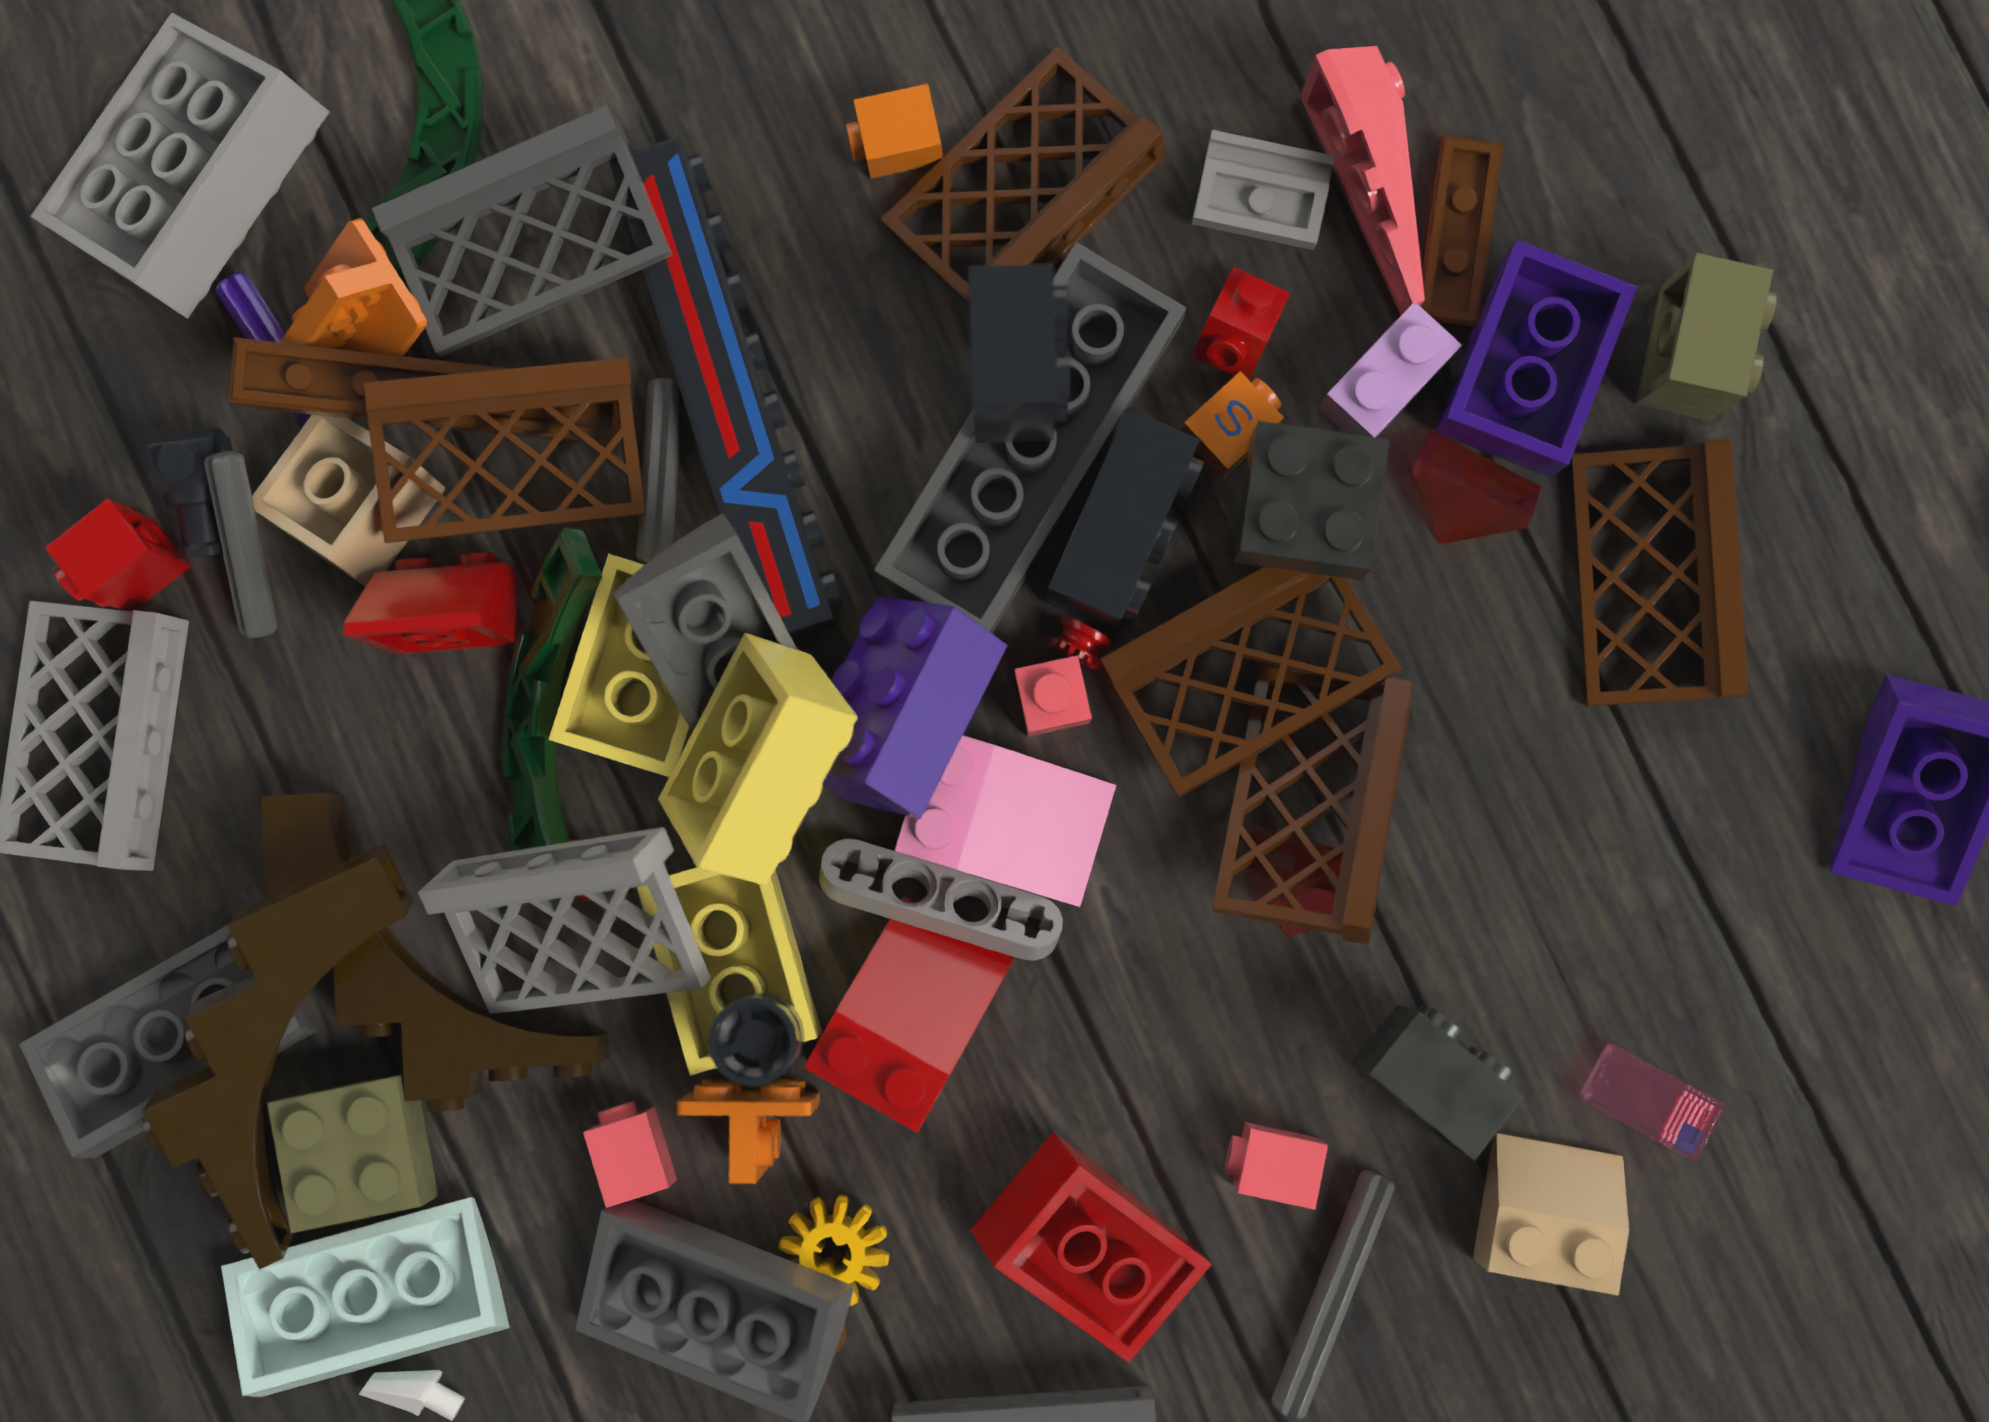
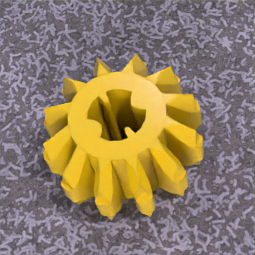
[779,1195,890,1306]

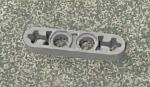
[819,839,1063,961]

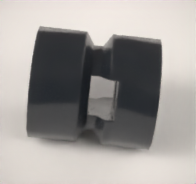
[708,993,805,1087]

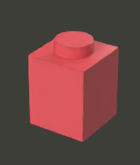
[1014,655,1092,737]
[583,1101,677,1208]
[1225,1122,1328,1210]

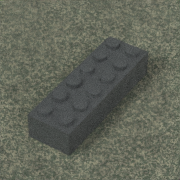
[874,242,1186,634]

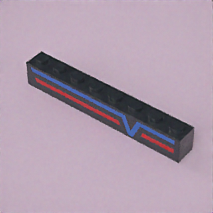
[609,136,844,639]

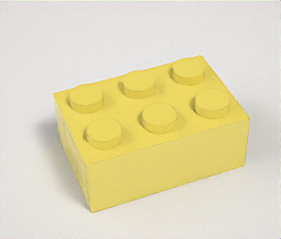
[548,554,692,777]
[658,633,858,886]
[637,867,822,1076]

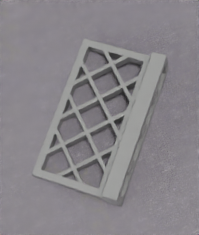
[0,601,189,871]
[418,827,711,1014]

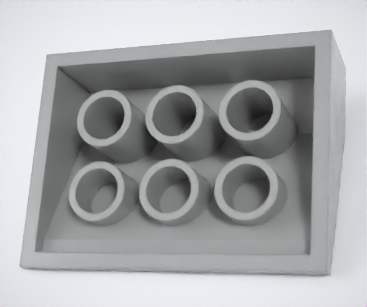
[30,13,329,319]

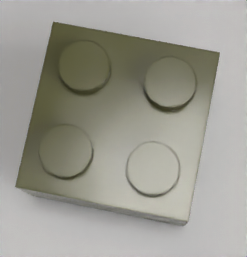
[1635,253,1777,421]
[267,1073,438,1233]

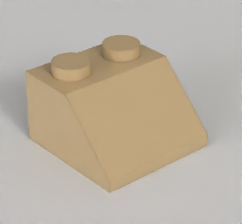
[252,415,446,587]
[1473,1133,1629,1295]

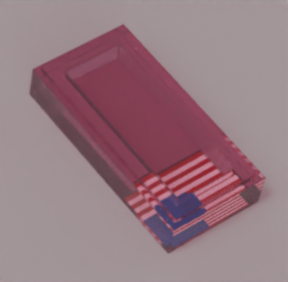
[1578,1042,1727,1162]

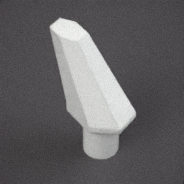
[359,1370,465,1421]

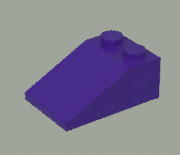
[1829,674,1989,906]

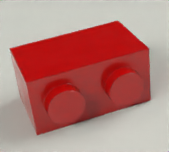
[45,499,191,612]

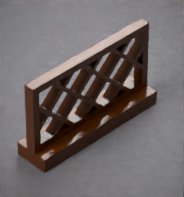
[880,46,1166,308]
[363,358,646,544]
[1571,439,1749,707]
[1100,567,1402,798]
[1212,666,1412,945]

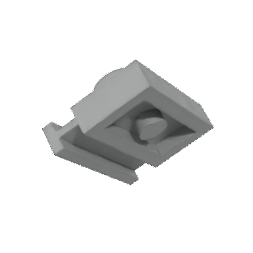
[1192,130,1335,250]

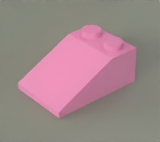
[895,735,1116,907]

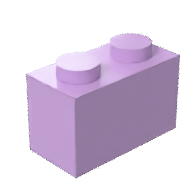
[1317,302,1462,437]

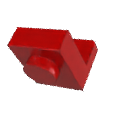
[1193,267,1290,380]

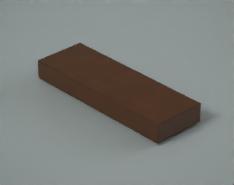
[1420,135,1504,331]

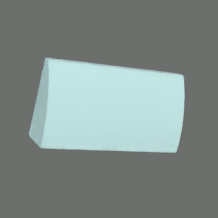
[221,1197,509,1397]

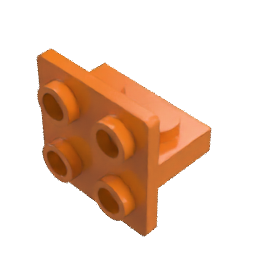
[280,218,427,356]
[677,1078,820,1184]

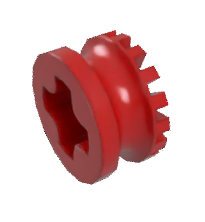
[1049,615,1113,671]

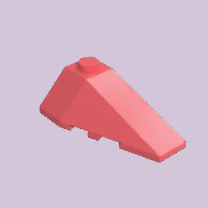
[1300,46,1425,315]

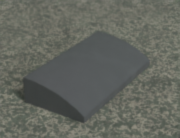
[613,513,797,733]
[19,925,318,1159]
[575,1199,854,1422]

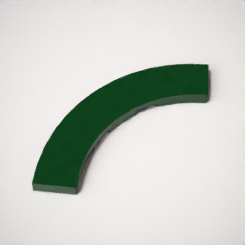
[365,0,484,281]
[502,528,603,851]

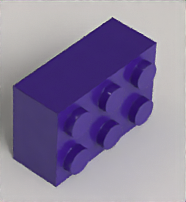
[1434,240,1637,478]
[822,597,1007,819]

